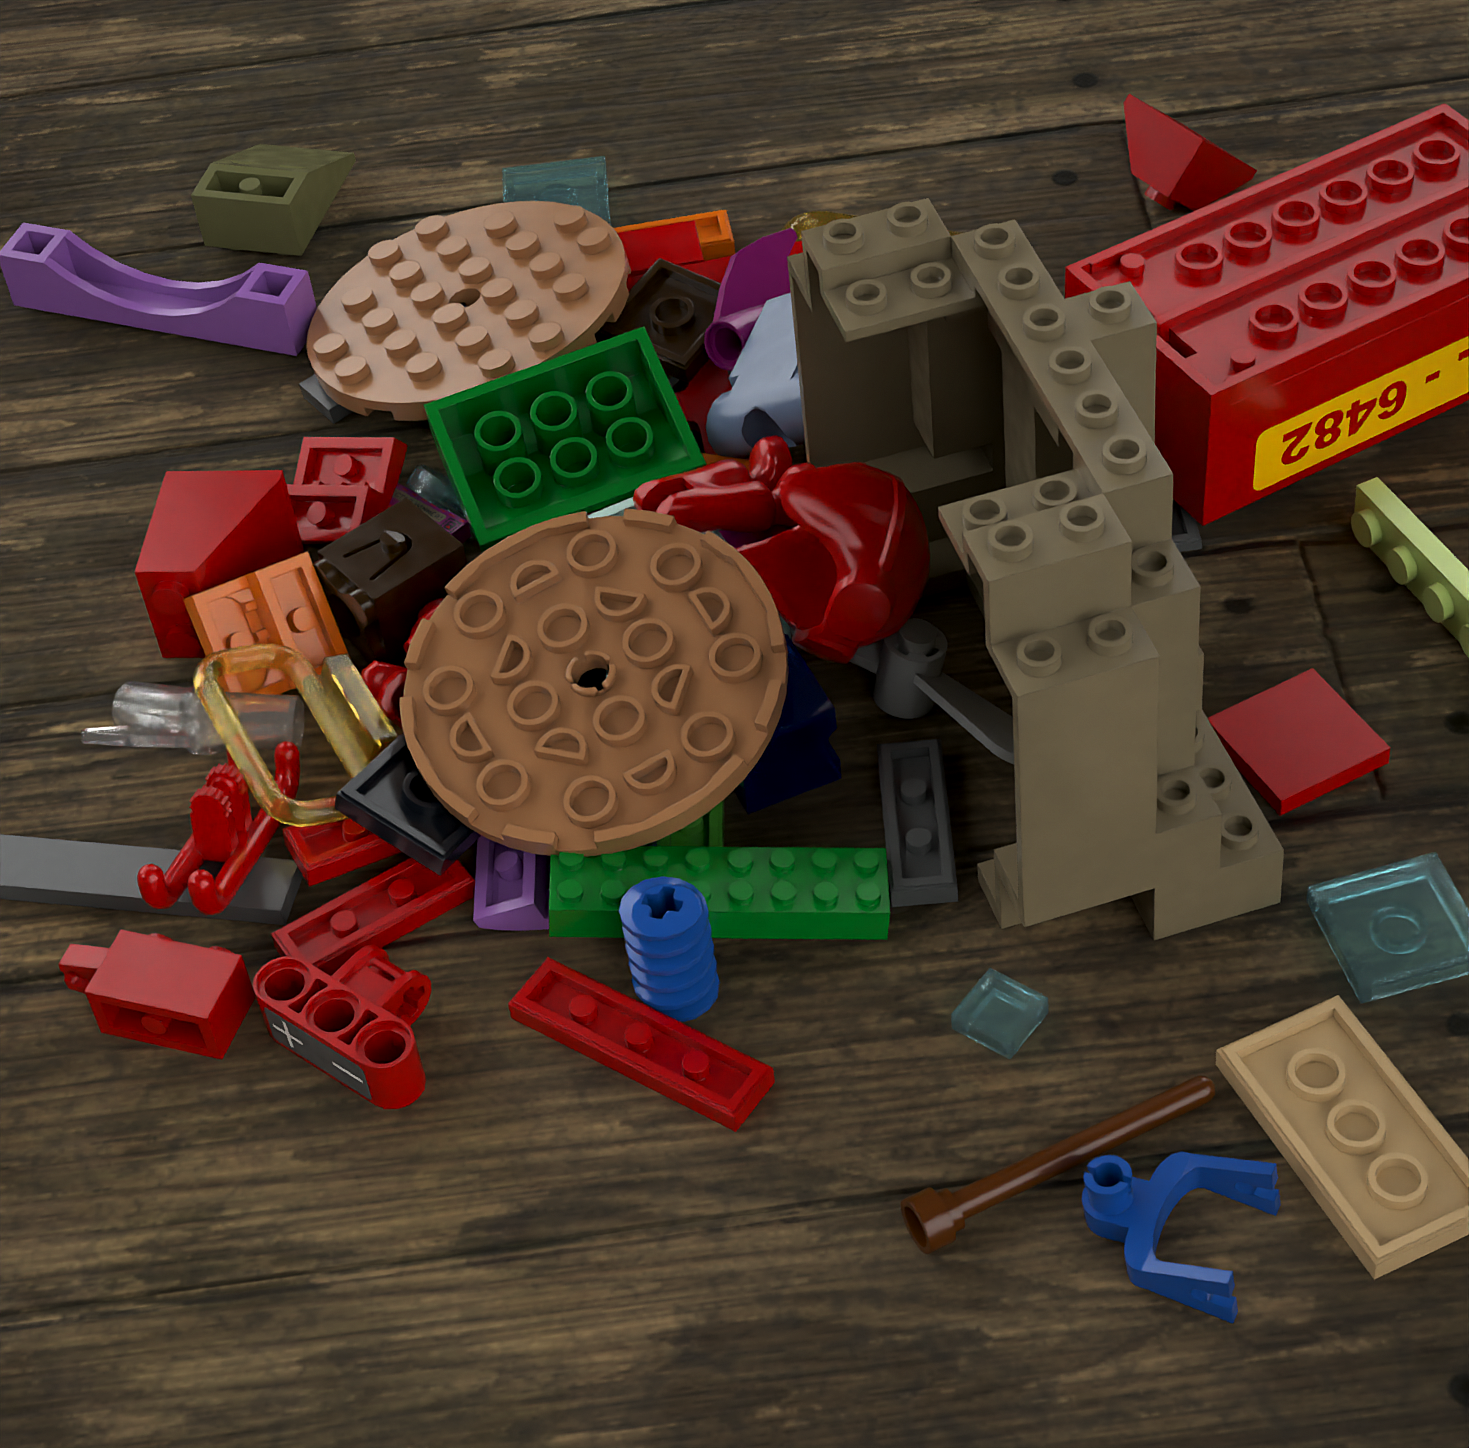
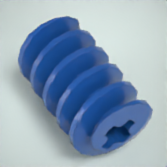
[619,876,720,1022]

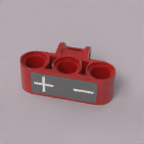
[253,944,432,1109]

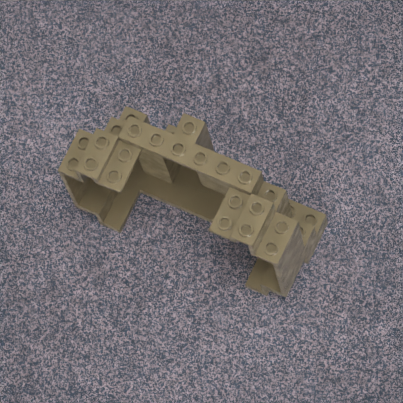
[787,198,1284,940]

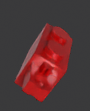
[58,929,256,1060]

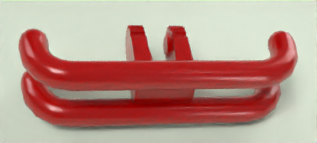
[137,736,301,915]

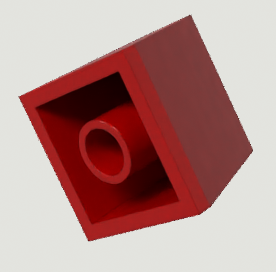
[135,470,305,658]

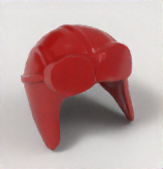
[735,461,931,663]

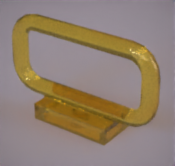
[192,643,398,827]

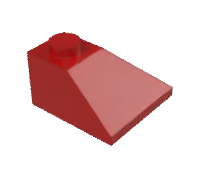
[1123,94,1257,211]

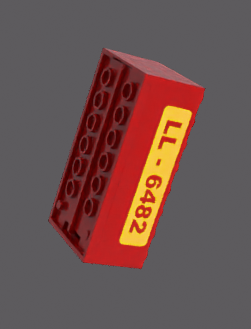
[1065,103,1469,526]

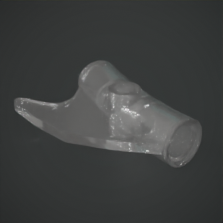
[81,681,304,755]

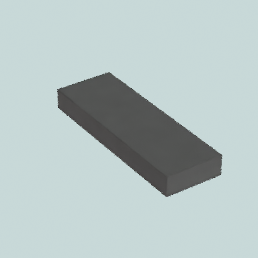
[877,739,958,907]

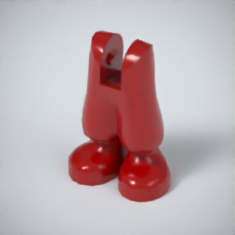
[633,435,816,533]

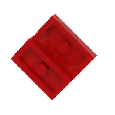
[286,437,408,545]

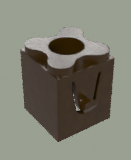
[313,498,467,665]

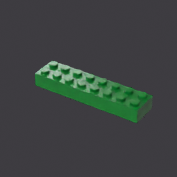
[549,846,890,940]

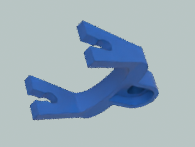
[1082,1152,1281,1324]

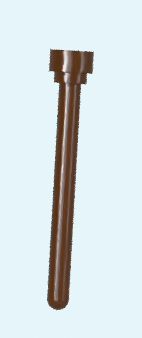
[901,1075,1216,1254]

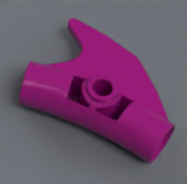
[704,228,797,371]

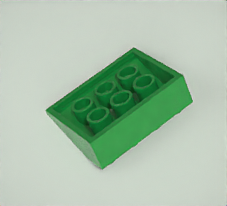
[424,326,706,551]

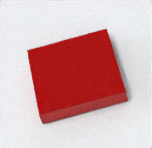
[1208,668,1390,816]

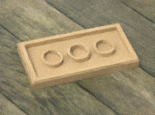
[1216,995,1469,1280]

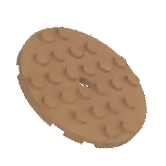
[306,201,631,421]
[399,509,789,857]

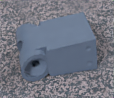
[706,293,805,459]

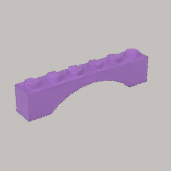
[0,223,317,356]

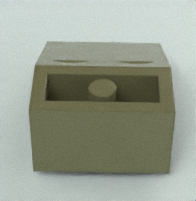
[191,144,356,256]

